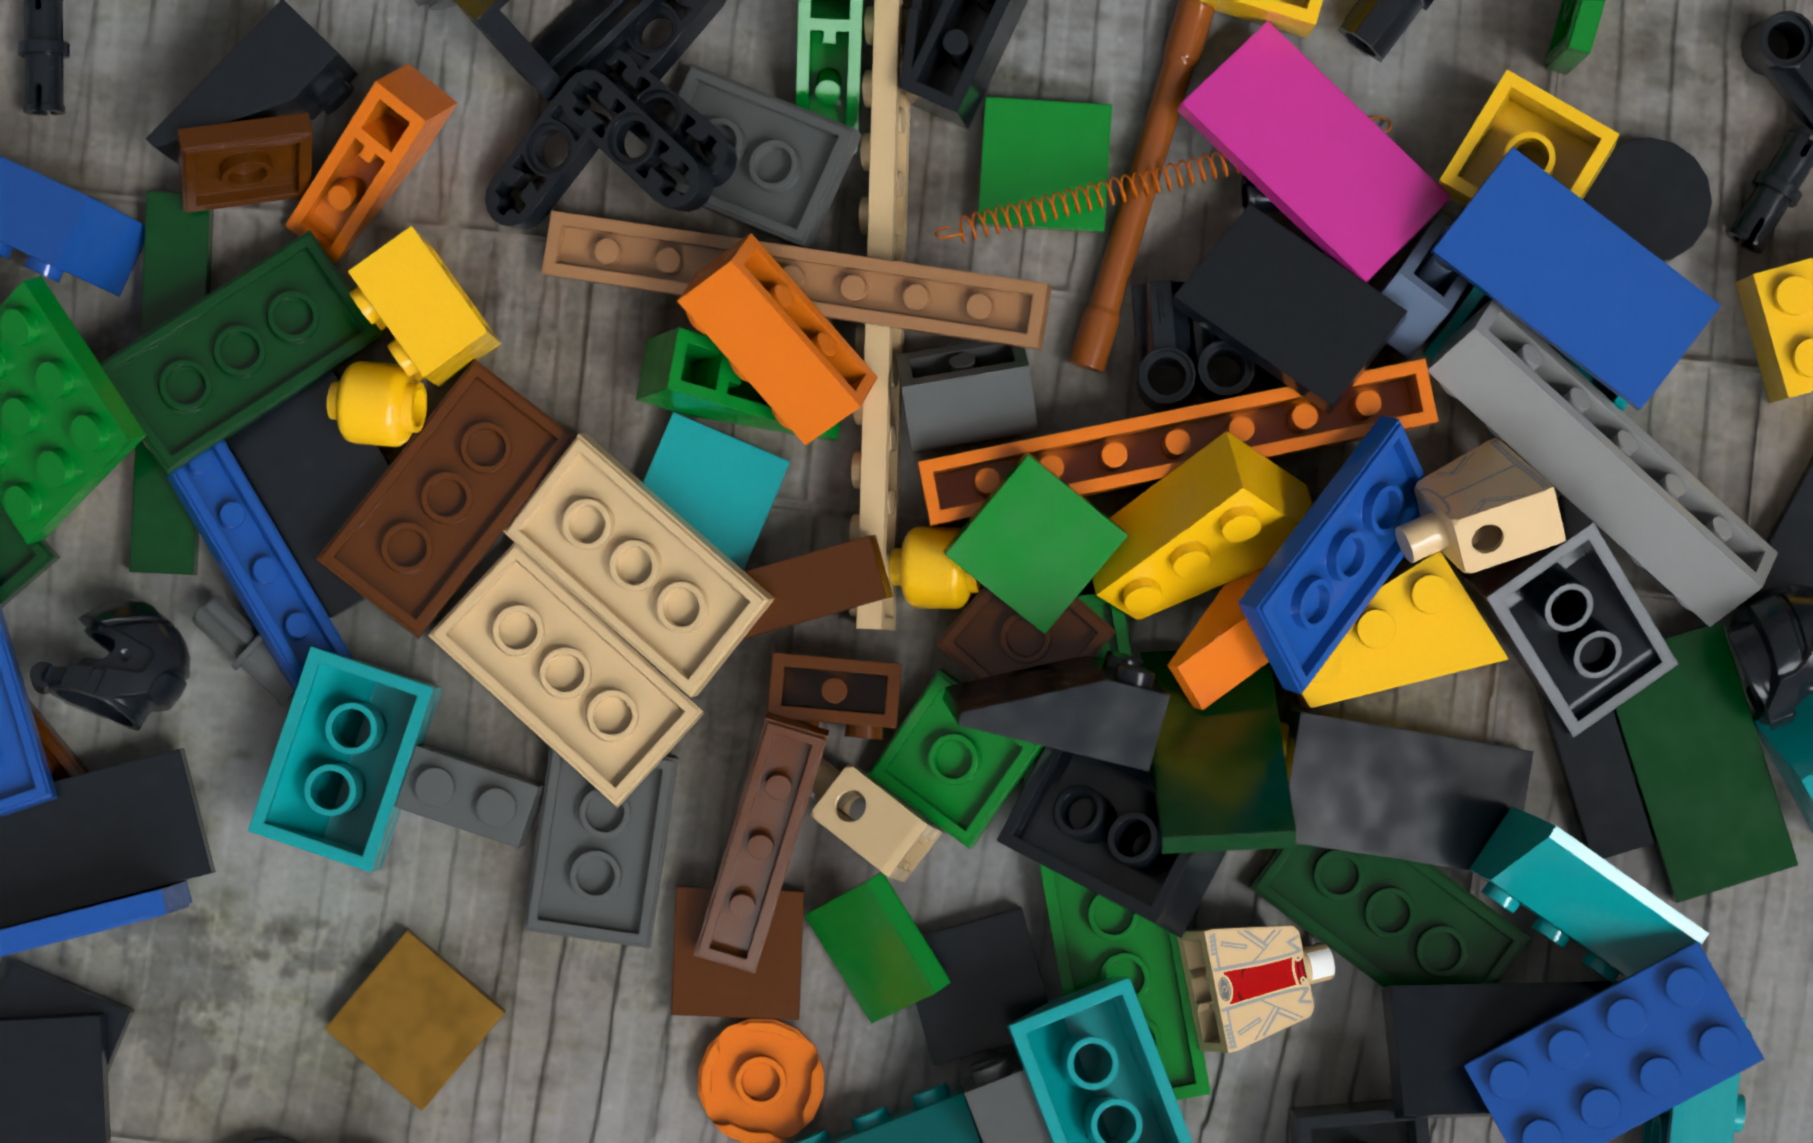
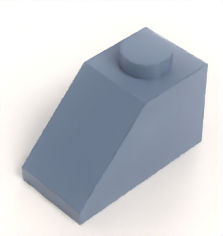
[1379,211,1469,359]

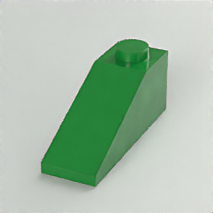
[796,0,864,154]
[636,327,841,441]

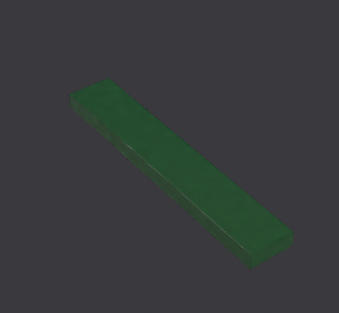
[129,191,214,575]

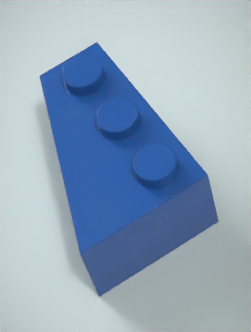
[0,156,145,297]

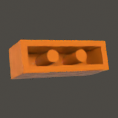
[677,233,878,446]

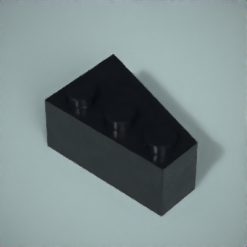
[900,0,1028,129]

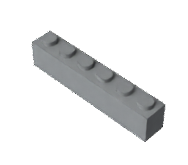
[1428,299,1778,627]

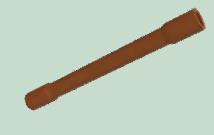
[1068,0,1215,373]

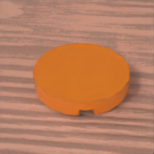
[698,1018,824,1143]

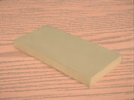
[503,433,775,698]
[428,542,704,808]

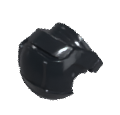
[1727,584,1813,731]
[30,599,191,731]

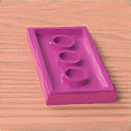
[1177,21,1452,283]

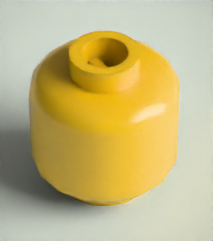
[327,361,427,447]
[889,526,985,609]

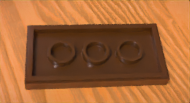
[316,359,576,640]

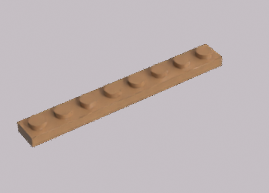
[541,210,1052,351]

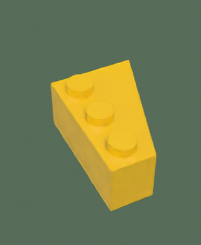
[1092,431,1313,621]
[1293,551,1509,708]

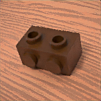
[767,653,902,740]

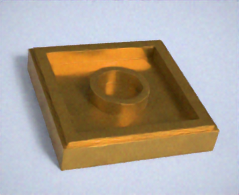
[325,929,507,1111]

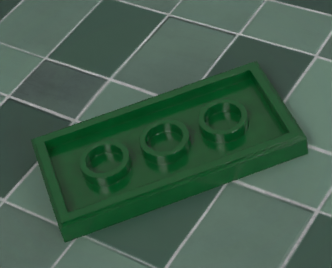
[99,230,383,478]
[1613,621,1798,903]
[1141,650,1296,854]
[1248,843,1531,988]

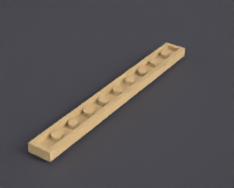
[849,0,912,630]

